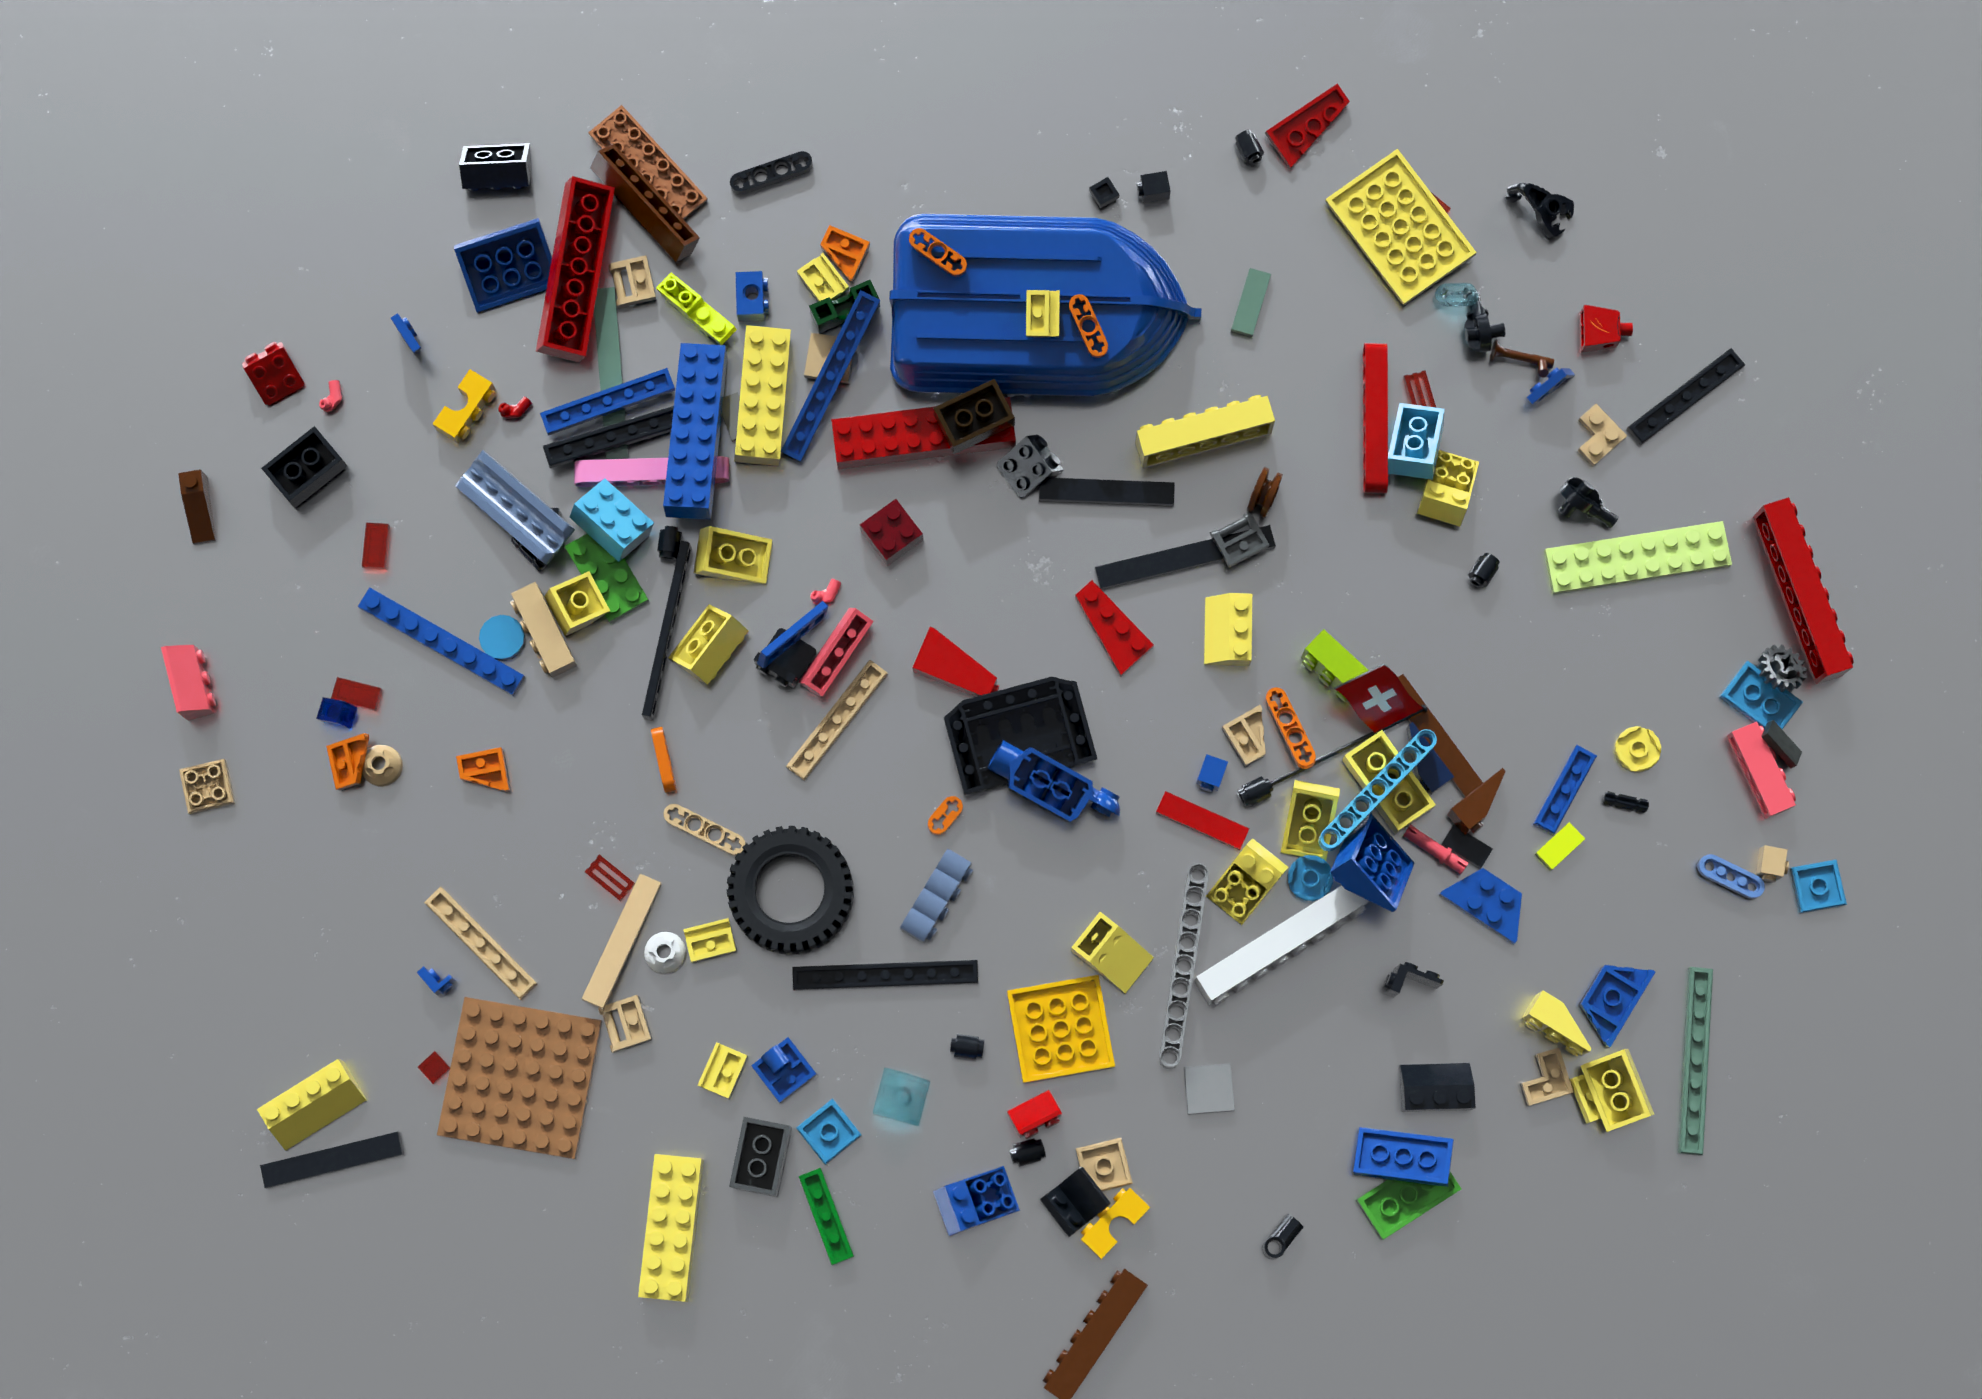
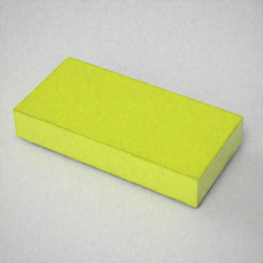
[1535,822,1585,870]

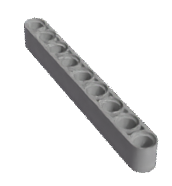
[1159,863,1209,1069]

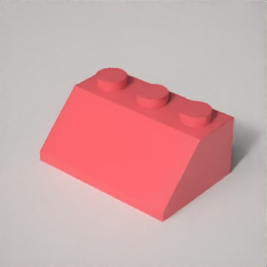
[161,645,216,721]

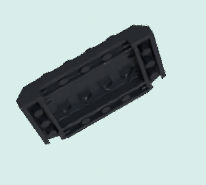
[943,677,1097,795]

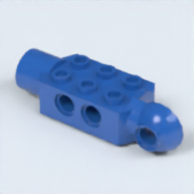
[988,740,1120,822]

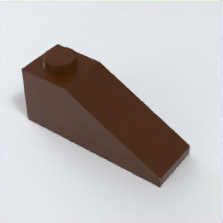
[178,469,216,544]
[1447,768,1506,836]

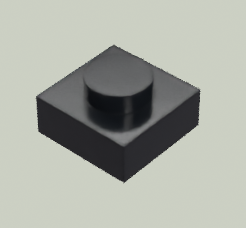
[1089,177,1120,208]

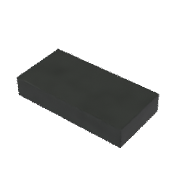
[1761,720,1802,769]

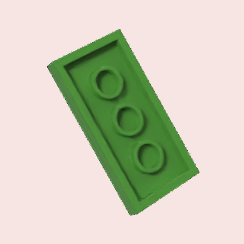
[565,534,649,624]
[1357,1172,1461,1240]

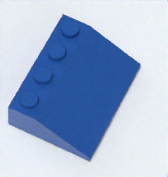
[454,218,552,312]
[1330,813,1414,912]

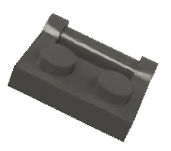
[1209,512,1269,568]

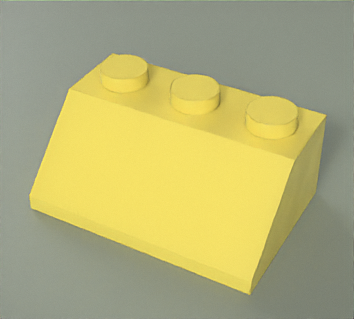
[1204,593,1252,666]
[668,604,749,685]
[1581,1049,1655,1132]

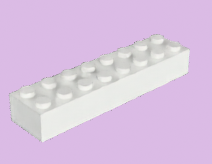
[1194,886,1369,1005]

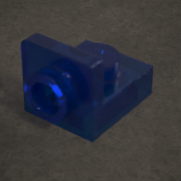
[316,697,357,728]

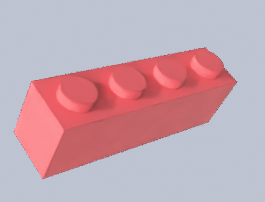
[798,608,874,696]
[1727,721,1796,819]

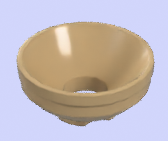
[362,745,403,787]

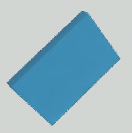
[1720,661,1803,730]

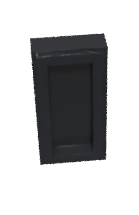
[1441,824,1493,869]

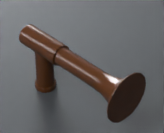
[1490,339,1554,378]

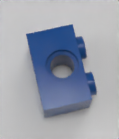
[735,271,769,322]

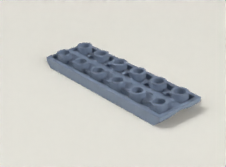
[455,450,575,565]

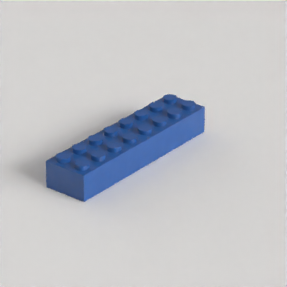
[663,343,728,520]

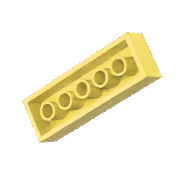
[734,325,791,466]
[1135,395,1275,468]
[638,1154,704,1302]

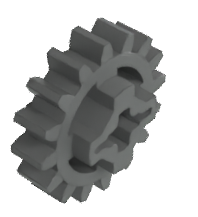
[1757,644,1808,692]

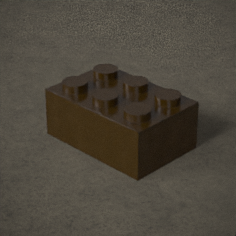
[933,379,1015,454]

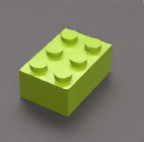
[1301,629,1369,702]

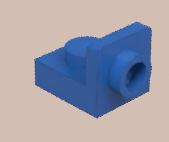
[417,966,455,996]

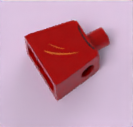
[1580,305,1633,353]

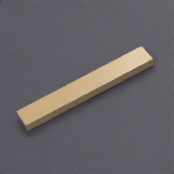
[786,660,888,781]
[582,874,661,1009]
[424,887,537,1000]

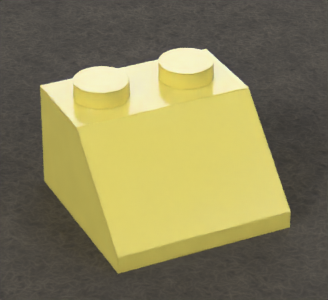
[544,571,610,636]

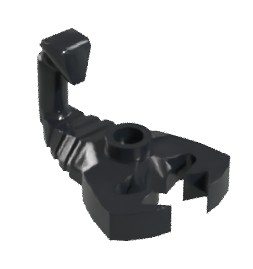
[1505,183,1574,238]

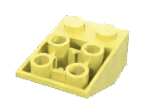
[1417,450,1479,527]
[1206,838,1289,925]
[1071,912,1154,994]
[1521,990,1591,1056]

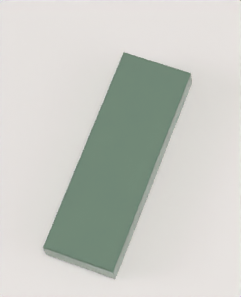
[1231,268,1271,337]

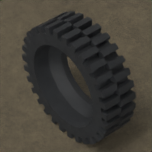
[726,826,854,955]

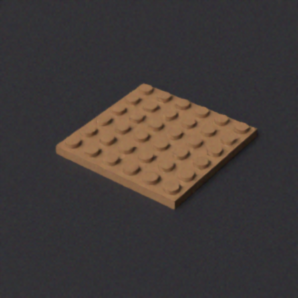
[437,997,602,1159]

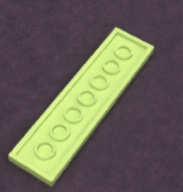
[1544,521,1732,594]

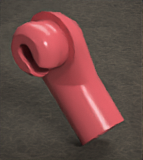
[319,380,342,412]
[810,579,841,605]

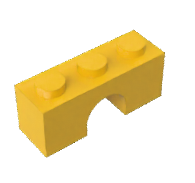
[433,369,495,444]
[1081,1188,1150,1259]

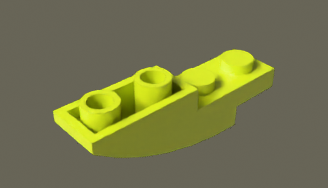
[656,272,737,345]

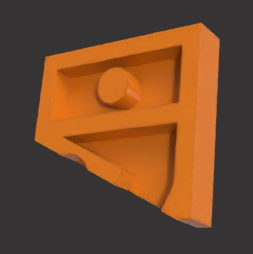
[820,225,870,282]
[326,733,369,790]
[456,747,510,792]

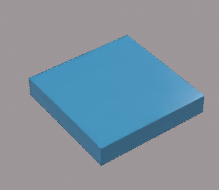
[1790,859,1847,914]
[796,1098,862,1165]

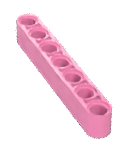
[574,456,730,487]

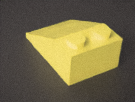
[694,526,772,584]
[1281,780,1340,861]

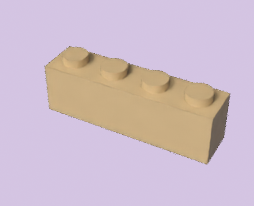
[510,582,577,678]

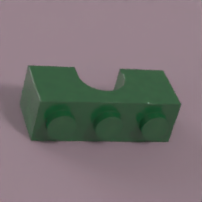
[809,280,880,334]

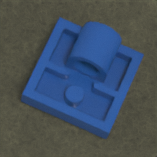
[751,1037,817,1103]

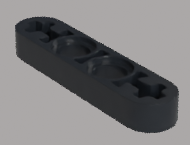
[730,151,813,195]

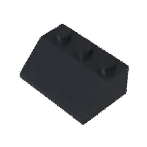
[459,143,531,191]
[1399,1063,1476,1112]

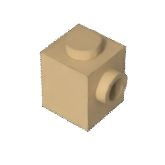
[1756,845,1789,882]

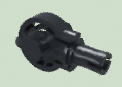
[1464,291,1506,353]
[1558,477,1619,528]

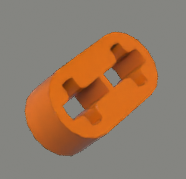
[928,796,963,836]

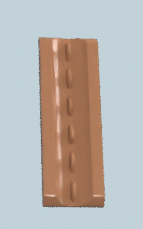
[588,105,708,220]

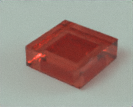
[418,1051,450,1084]

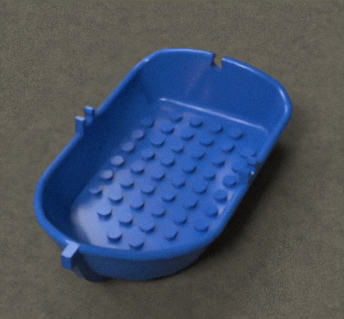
[889,214,1202,397]

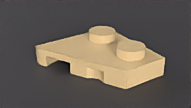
[1222,705,1266,767]

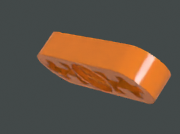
[909,228,967,277]
[1069,294,1108,358]
[651,727,677,793]

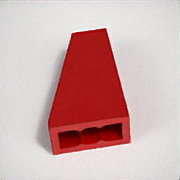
[912,626,1000,697]

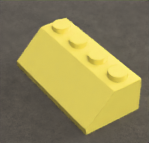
[257,1059,367,1151]

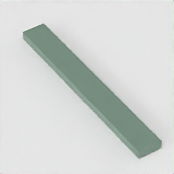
[594,287,629,459]
[1678,967,1713,1156]

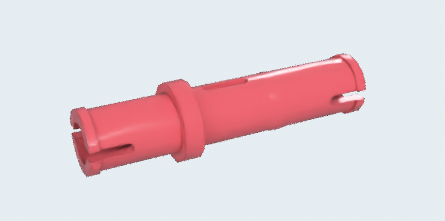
[1403,824,1469,875]

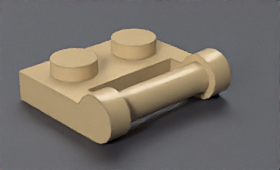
[608,255,656,309]
[598,995,652,1053]

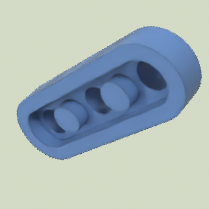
[1697,854,1765,899]

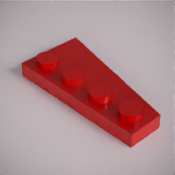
[1265,83,1350,169]
[1075,580,1154,677]

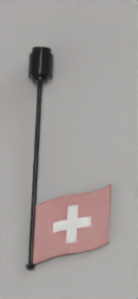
[1238,664,1428,807]

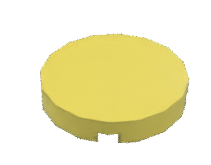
[1615,726,1661,772]

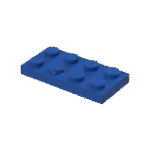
[1353,1127,1454,1187]

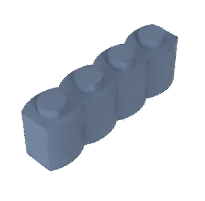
[900,849,973,943]

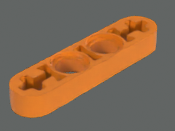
[1266,687,1316,769]

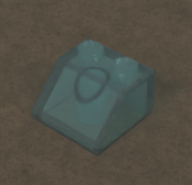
[873,1068,931,1127]

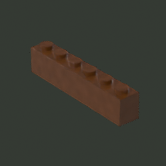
[590,143,700,262]
[1042,1269,1148,1399]

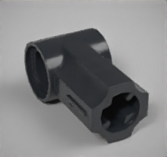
[1262,1214,1304,1260]

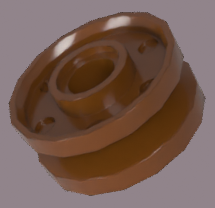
[1247,467,1283,518]

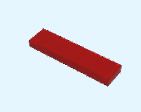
[1156,791,1250,850]

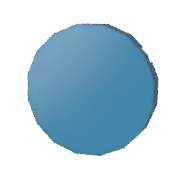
[479,615,525,661]
[1287,855,1333,901]

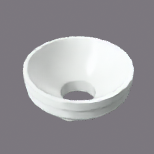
[644,932,687,974]

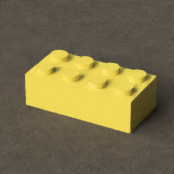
[1342,730,1436,834]

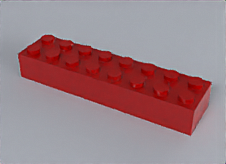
[536,176,615,362]
[831,397,1016,470]
[1753,497,1854,685]

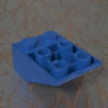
[933,1166,1020,1236]

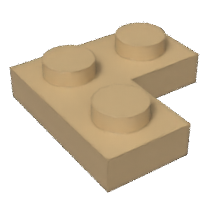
[1578,404,1627,467]
[1521,1048,1574,1106]

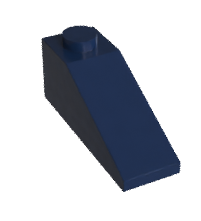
[1406,722,1454,796]

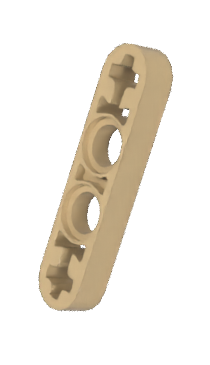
[663,804,746,856]

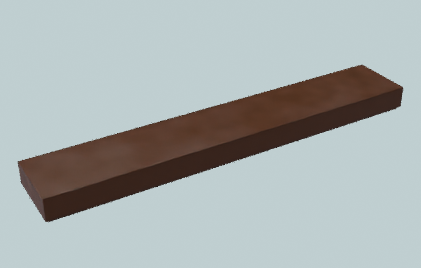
[1398,674,1483,798]

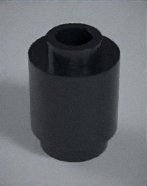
[1235,130,1264,165]
[657,526,682,560]
[1468,553,1500,588]
[950,1034,984,1060]
[1010,1138,1046,1167]

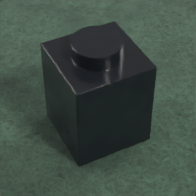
[1136,171,1171,203]

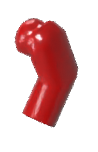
[498,396,533,419]

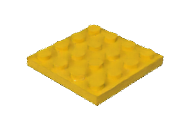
[1007,975,1115,1083]

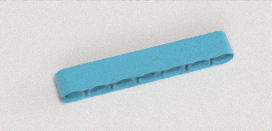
[1318,729,1437,852]

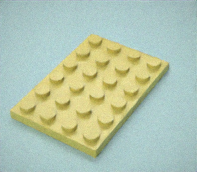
[1325,149,1477,306]

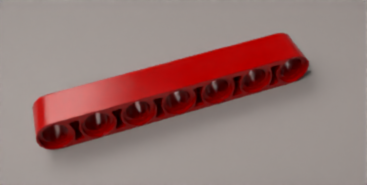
[1363,343,1388,493]

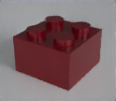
[860,499,923,566]

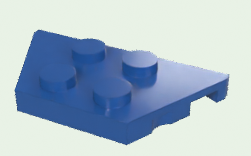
[1439,868,1522,944]
[1580,965,1655,1048]

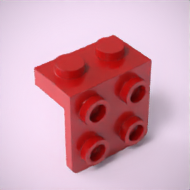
[242,342,304,405]

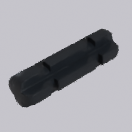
[511,537,547,572]
[1603,791,1649,813]

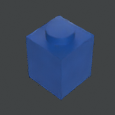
[1196,754,1228,792]

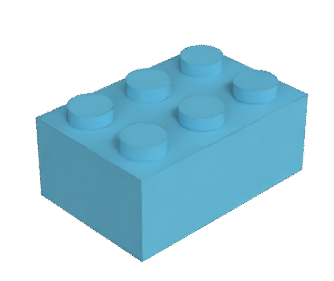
[1388,403,1444,480]
[570,478,654,562]

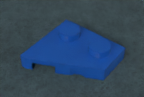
[391,313,421,353]
[1527,368,1575,404]

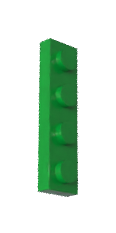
[799,1168,854,1265]

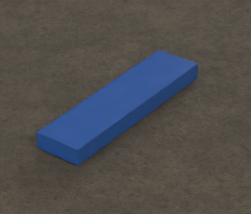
[757,601,828,668]
[1533,745,1597,835]

